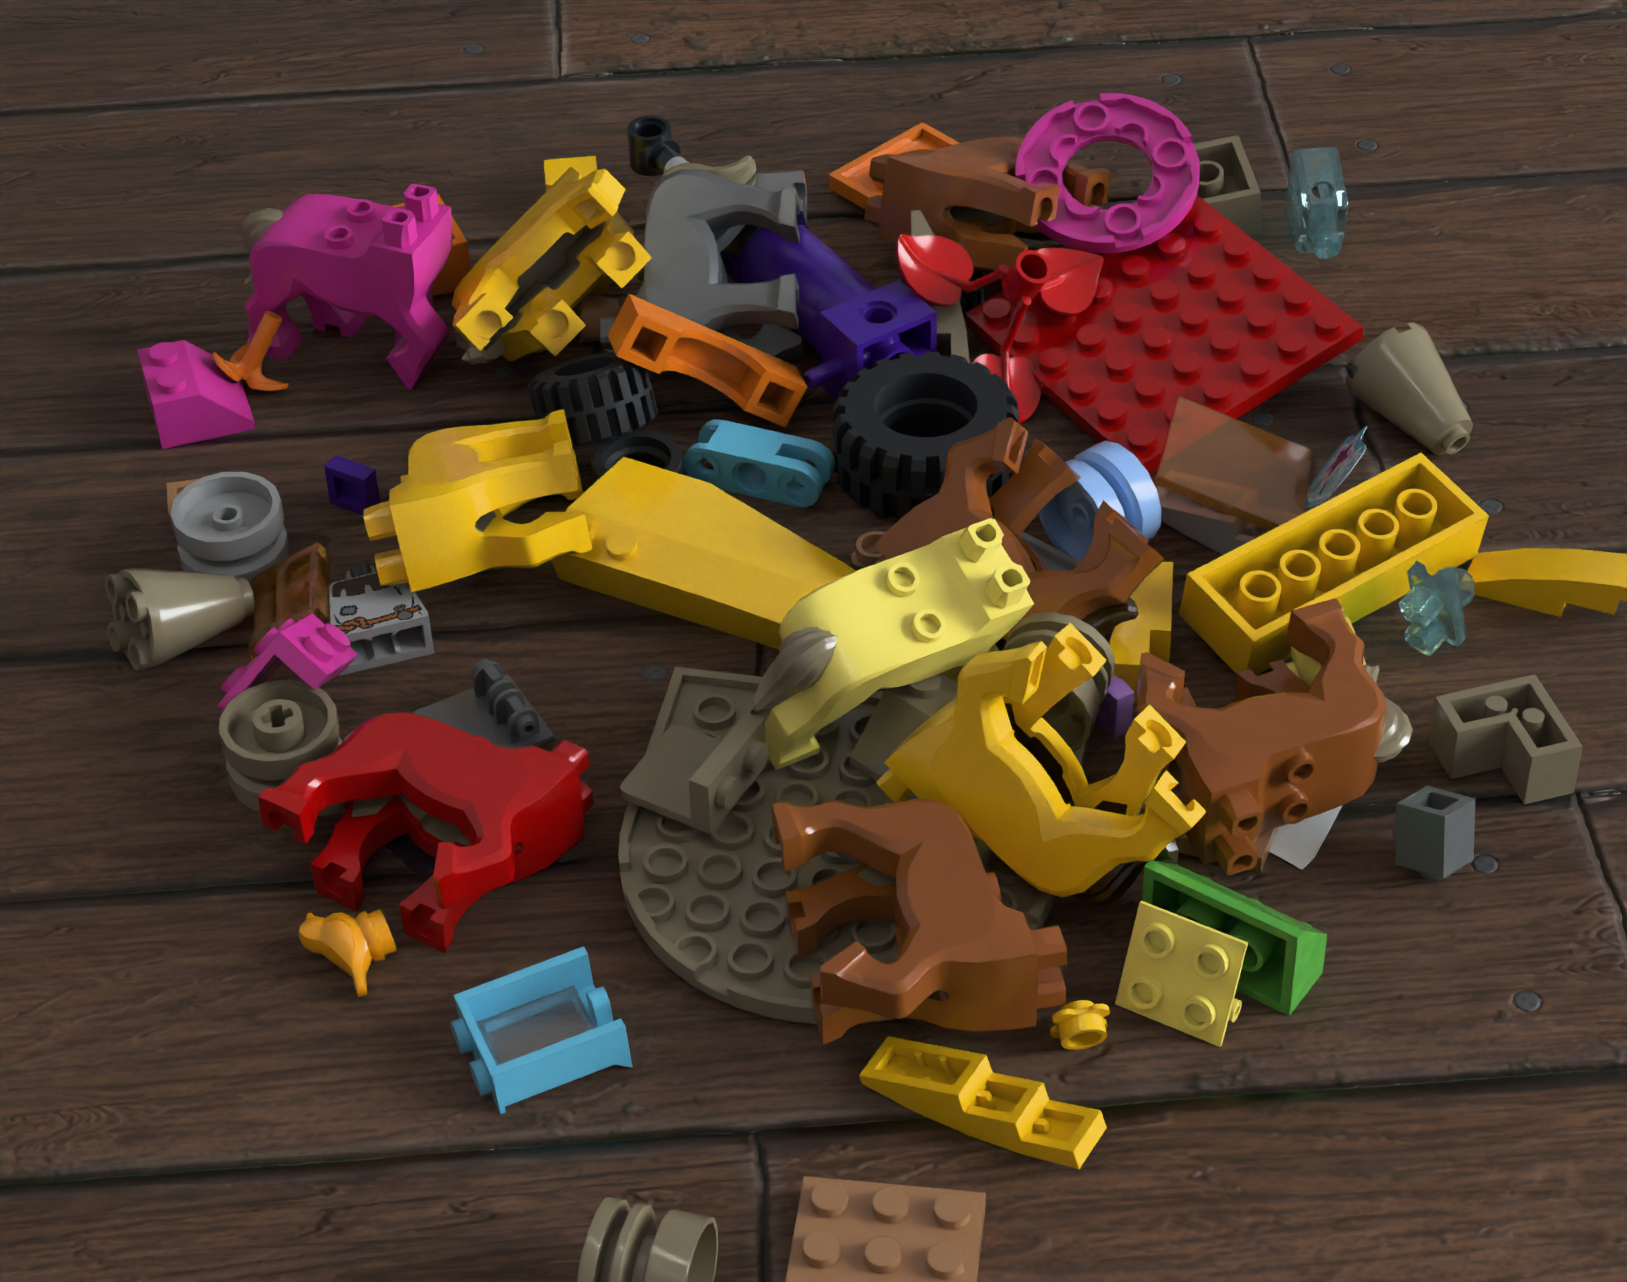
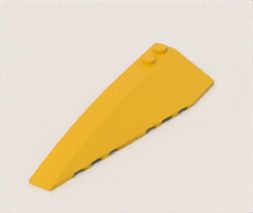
[551,457,857,650]

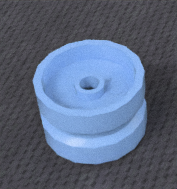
[1039,441,1162,561]

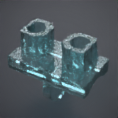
[1399,561,1475,656]

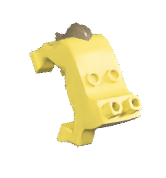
[753,518,1034,770]

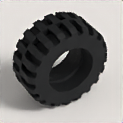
[833,352,1019,521]

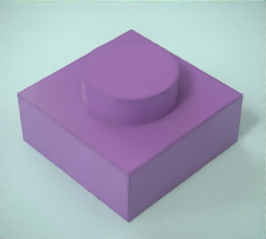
[1095,675,1134,739]

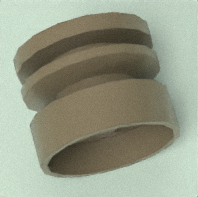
[1002,612,1115,752]
[577,1197,718,1282]

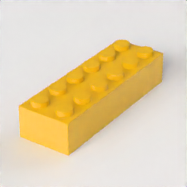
[1179,453,1489,675]

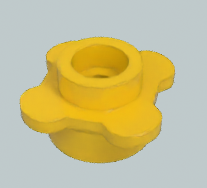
[1050,1000,1110,1050]

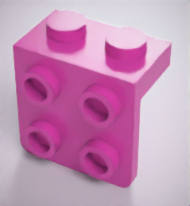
[217,613,358,712]

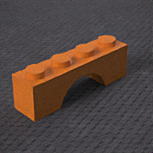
[607,294,807,428]

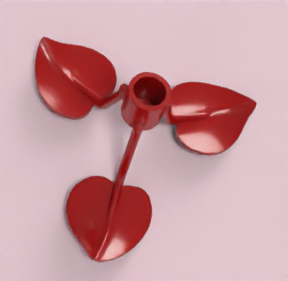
[896,234,1104,424]

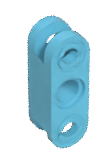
[684,419,836,508]

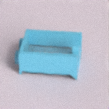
[450,946,633,1114]

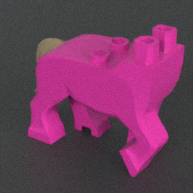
[242,184,452,390]

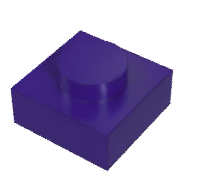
[324,455,381,515]

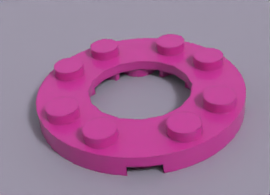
[1015,93,1200,254]

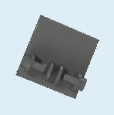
[413,659,555,749]

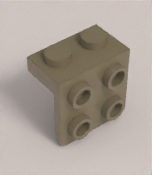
[620,712,769,834]

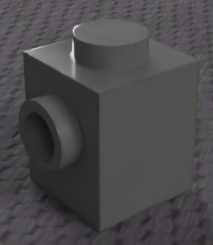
[1393,785,1475,880]

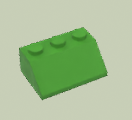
[1142,860,1327,1016]

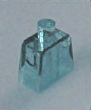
[1284,147,1348,259]

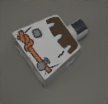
[329,563,435,676]

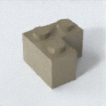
[1429,674,1583,805]

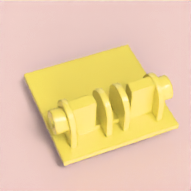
[1115,901,1248,1047]

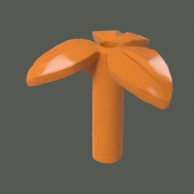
[211,311,289,391]

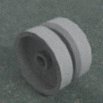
[170,472,290,591]

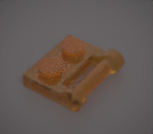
[248,542,330,659]

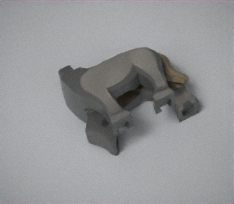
[600,155,807,378]

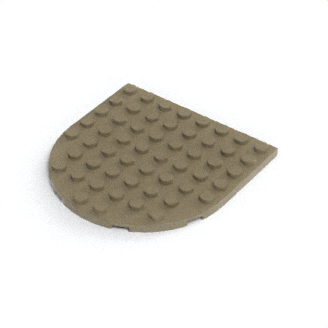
[618,667,1089,1024]

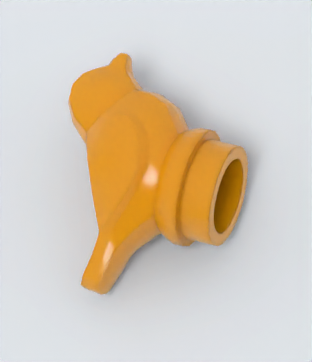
[299,909,397,997]

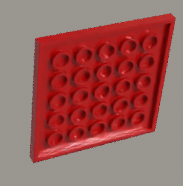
[965,195,1363,474]

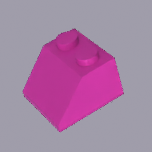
[137,340,256,449]

